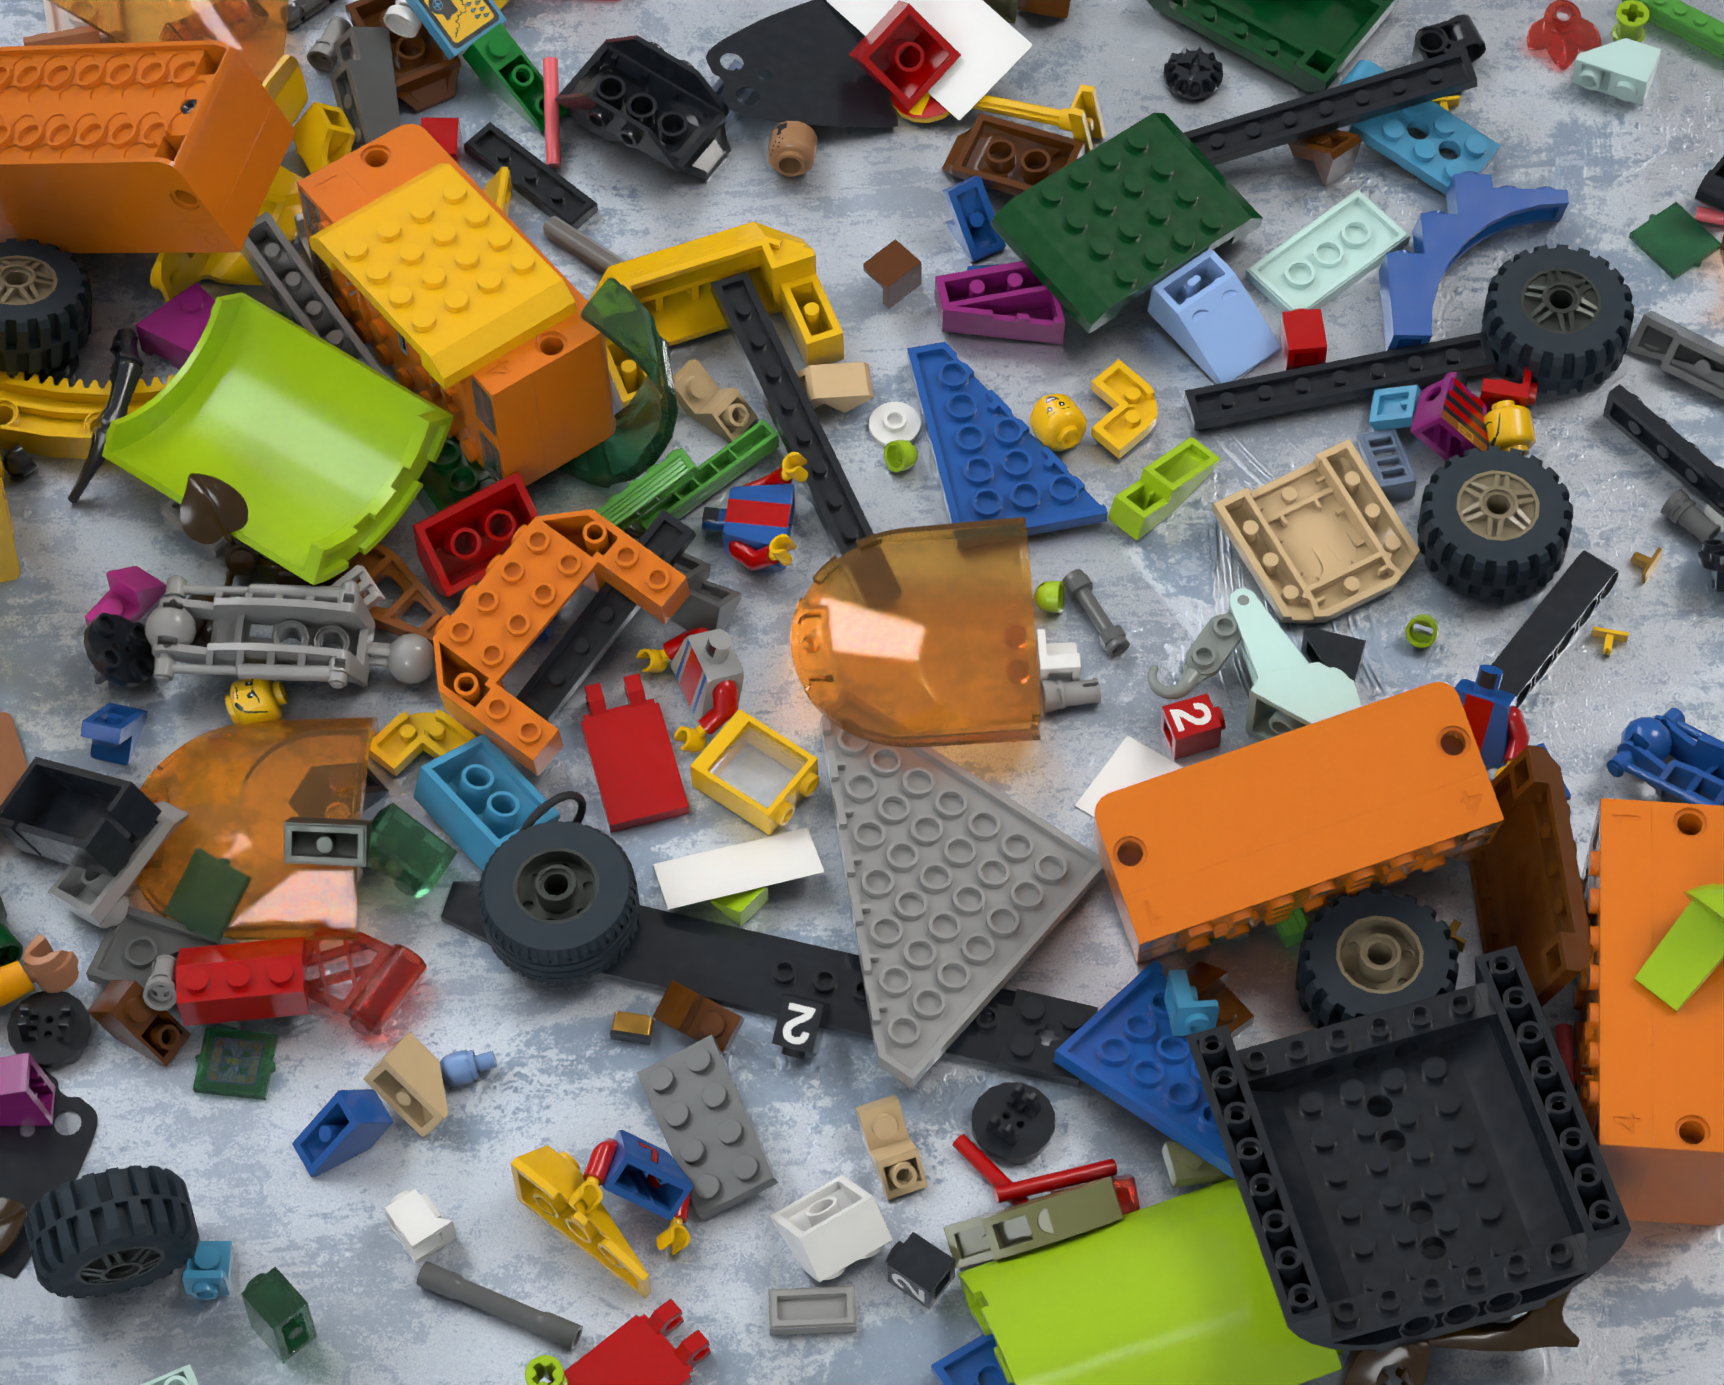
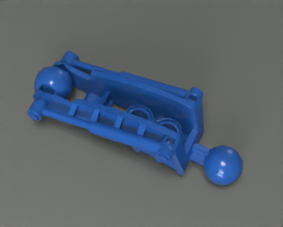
[1606,708,1724,806]

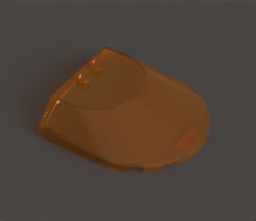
[791,517,1042,747]
[135,717,380,940]

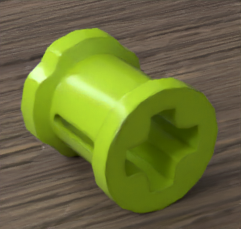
[1612,0,1649,43]
[525,1355,568,1385]

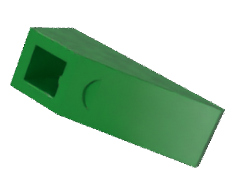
[462,23,568,134]

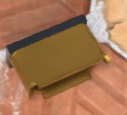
[610,1011,655,1045]

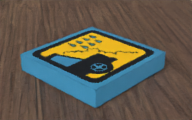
[406,0,507,60]

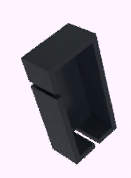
[0,757,162,878]

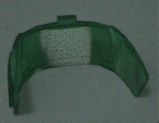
[557,278,678,489]

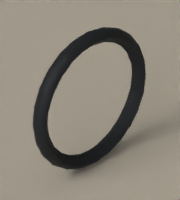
[520,791,586,831]

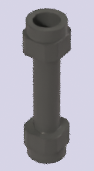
[1062,569,1130,657]

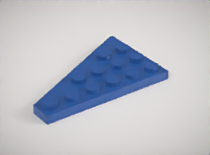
[1054,960,1236,1180]

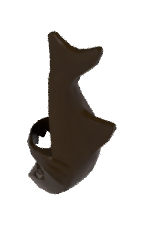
[1338,1289,1580,1385]

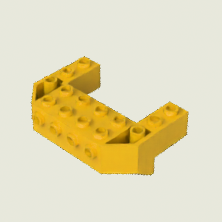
[588,221,844,428]

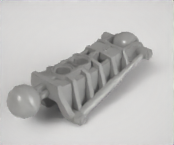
[145,575,436,689]

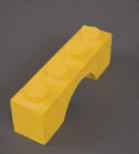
[292,102,356,174]

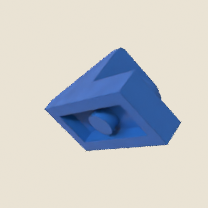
[942,175,1006,262]
[80,702,148,765]

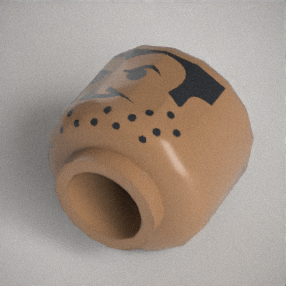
[767,121,818,177]

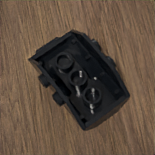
[554,35,732,181]

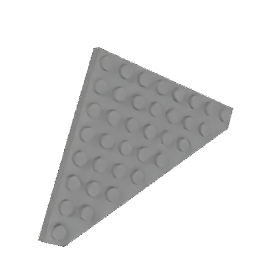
[820,692,1105,1089]

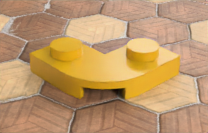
[1091,359,1158,459]
[365,709,477,777]

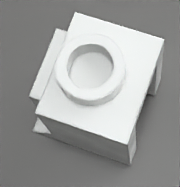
[385,1189,457,1264]

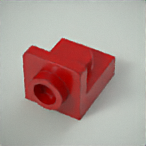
[1480,366,1538,413]

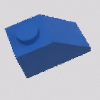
[292,1089,394,1177]

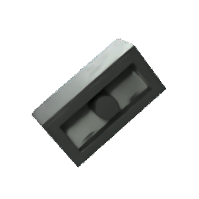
[284,817,372,867]

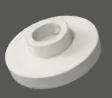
[869,402,921,447]

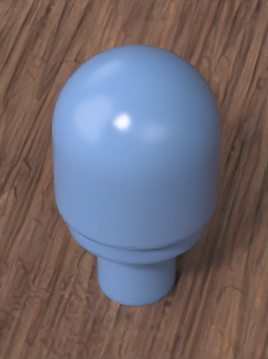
[440,1049,497,1087]

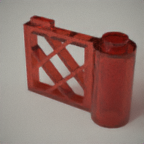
[306,915,427,1036]

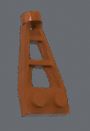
[333,542,448,647]

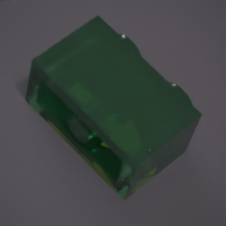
[367,803,458,898]
[241,1266,317,1363]

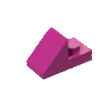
[85,566,167,626]

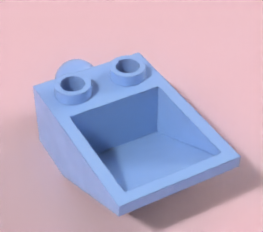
[1148,248,1281,384]

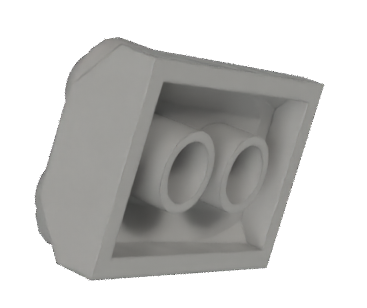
[48,801,190,928]

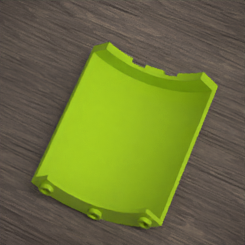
[102,292,454,586]
[958,1178,1343,1385]

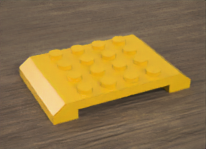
[309,163,577,390]

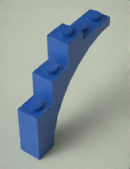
[1379,171,1569,351]

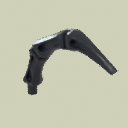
[68,328,144,503]

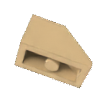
[363,1032,449,1138]

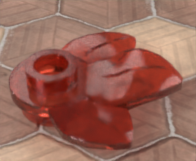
[1527,0,1601,71]

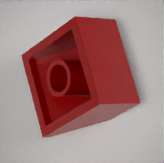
[849,0,961,110]

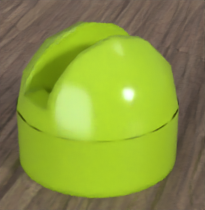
[884,439,918,472]
[1034,581,1065,613]
[1405,614,1439,648]

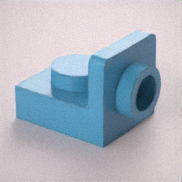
[1369,385,1422,431]
[1164,969,1219,1036]
[182,1241,233,1300]

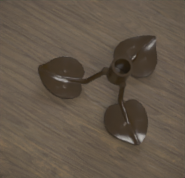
[180,473,344,647]

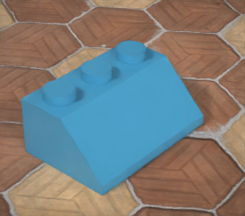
[413,734,561,871]

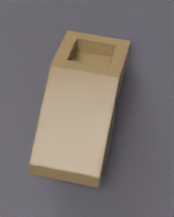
[665,360,758,443]
[796,362,874,413]
[855,1094,928,1200]

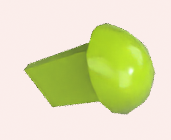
[1634,883,1724,1012]

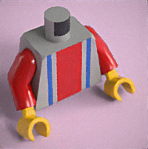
[636,627,744,753]

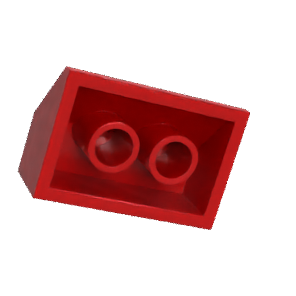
[412,471,539,597]
[175,937,309,1026]

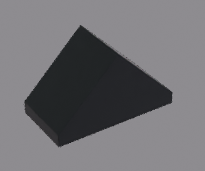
[1301,627,1366,686]

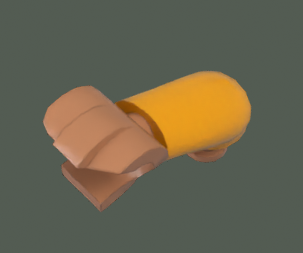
[0,934,79,1008]

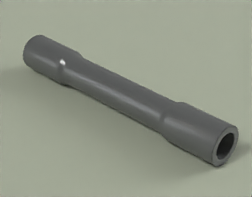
[417,1261,583,1350]

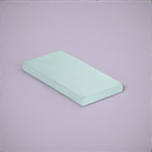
[1245,189,1410,312]

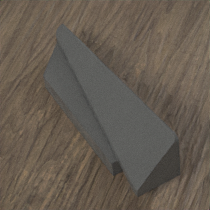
[330,26,401,152]
[1627,311,1724,399]
[624,527,742,631]

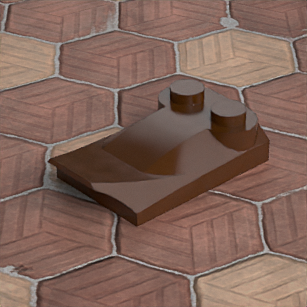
[345,0,461,112]
[942,113,1085,196]

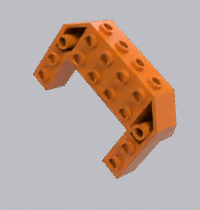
[433,509,690,776]

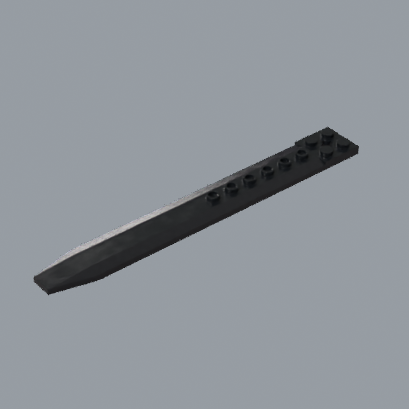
[441,881,1098,1088]

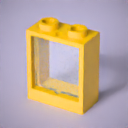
[690,709,820,836]

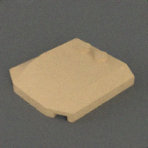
[1212,439,1420,623]

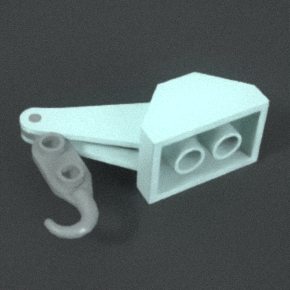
[1148,588,1362,740]

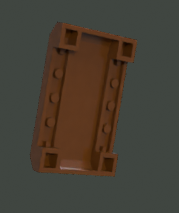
[1453,745,1593,1008]

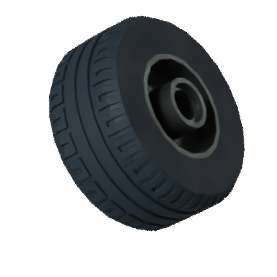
[478,821,640,984]

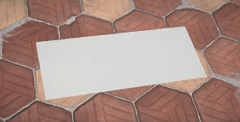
[826,0,1033,120]

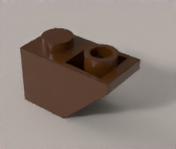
[87,980,191,1067]

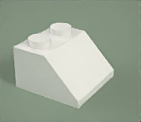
[770,1175,893,1282]

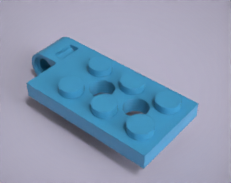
[1339,60,1501,196]

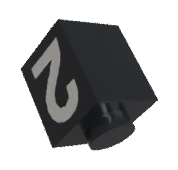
[772,994,830,1059]
[886,1232,955,1309]

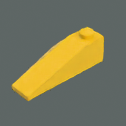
[510,1145,651,1299]

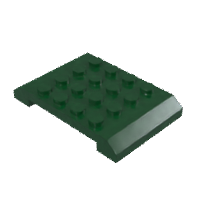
[1147,0,1400,92]
[991,113,1263,334]

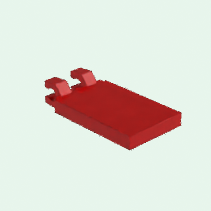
[581,673,690,833]
[548,1299,711,1385]

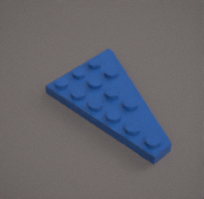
[907,342,1108,549]

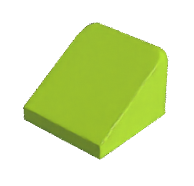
[710,886,769,927]

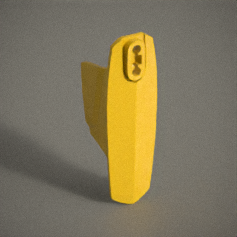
[150,55,308,302]

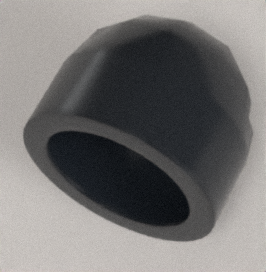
[3,443,38,478]

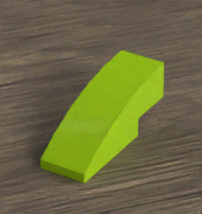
[1108,436,1221,541]

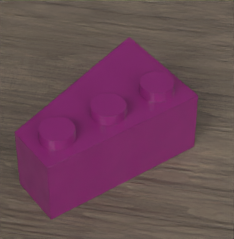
[934,261,1065,345]
[135,282,215,370]

